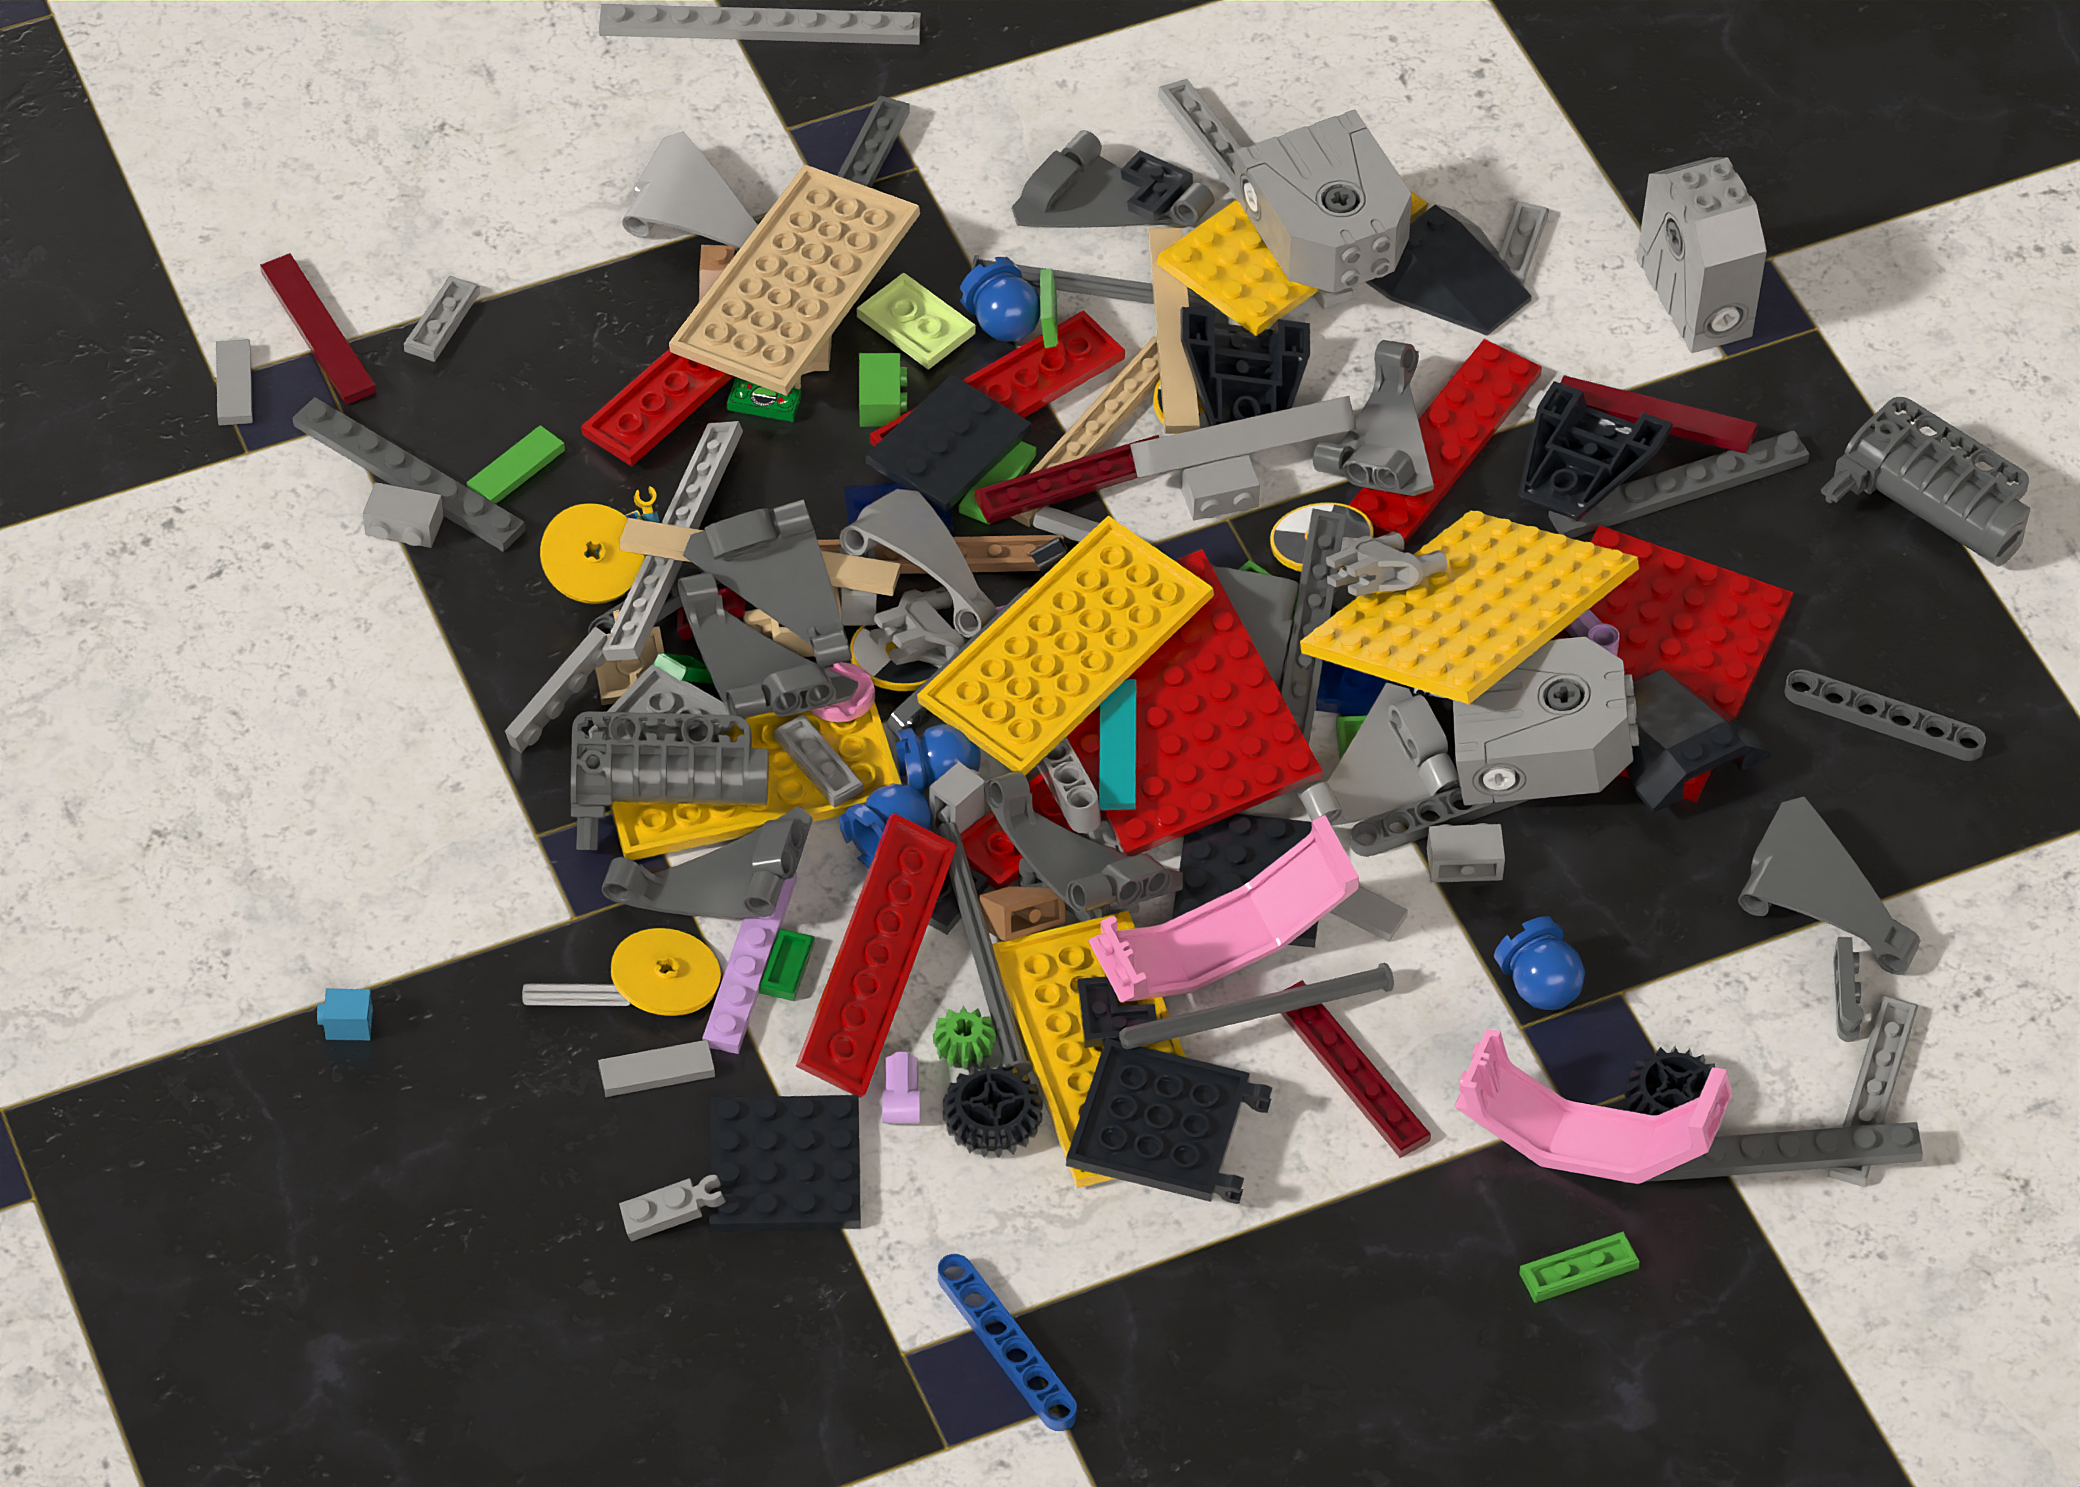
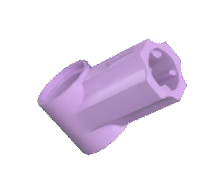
[1564,609,1619,656]
[882,1052,920,1124]

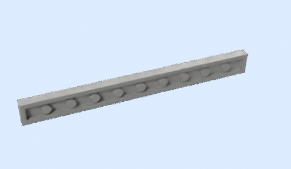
[599,4,921,45]
[1158,79,1353,309]
[602,421,743,661]

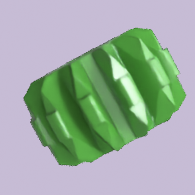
[933,1005,996,1070]

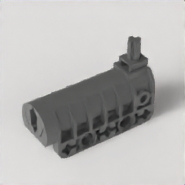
[1821,397,2031,567]
[571,711,769,850]

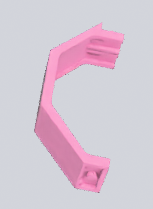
[1088,815,1359,1003]
[1454,1029,1732,1184]

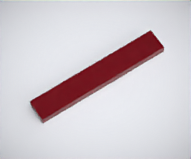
[260,253,376,405]
[1560,375,1757,453]
[974,435,1160,524]
[1280,980,1431,1158]

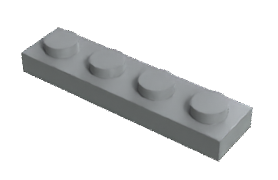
[505,627,607,753]

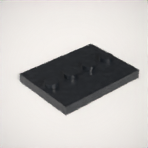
[866,375,1031,513]

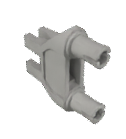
[1326,532,1448,596]
[870,586,972,665]

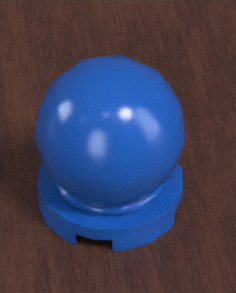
[960,257,1041,342]
[896,724,981,796]
[839,783,932,869]
[1494,916,1585,1010]

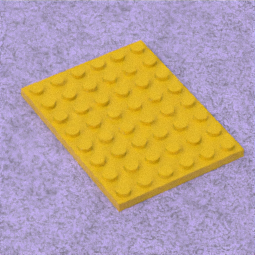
[1300,510,1639,705]

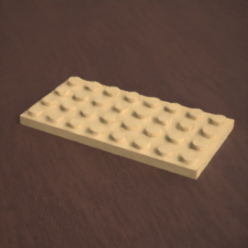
[669,164,920,396]

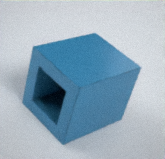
[317,988,373,1040]

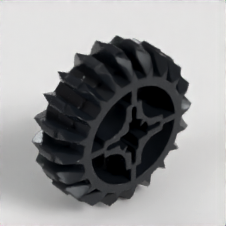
[1624,1046,1715,1115]
[943,1062,1043,1158]

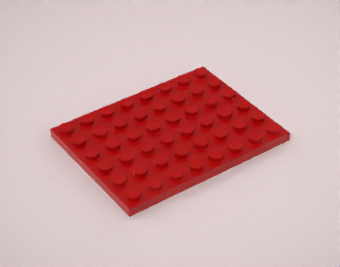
[1551,525,1794,803]
[1066,550,1323,857]

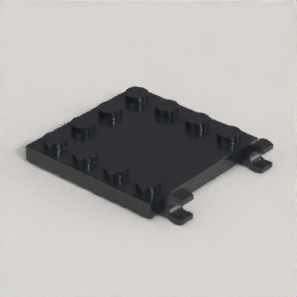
[1066,1038,1272,1204]

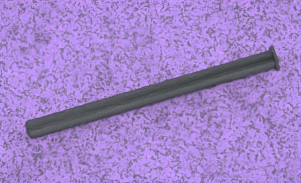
[972,255,1225,314]
[937,822,1032,1077]
[1119,963,1394,1049]

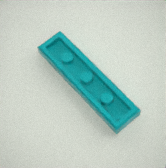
[1099,679,1137,810]

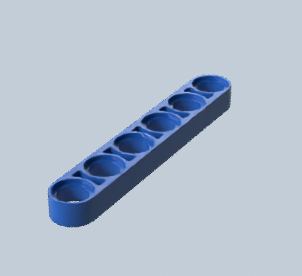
[938,1254,1077,1431]

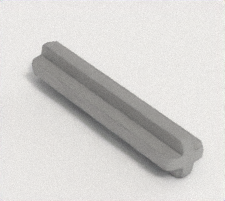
[522,984,630,1006]

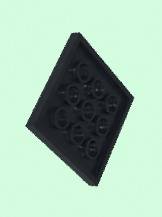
[1172,814,1319,948]
[709,1095,861,1232]

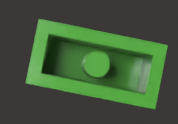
[859,353,907,427]

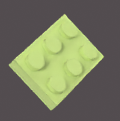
[857,273,975,370]

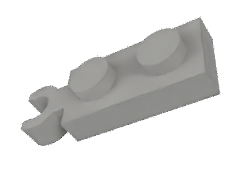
[619,1175,726,1242]

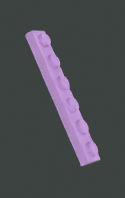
[702,872,797,1054]

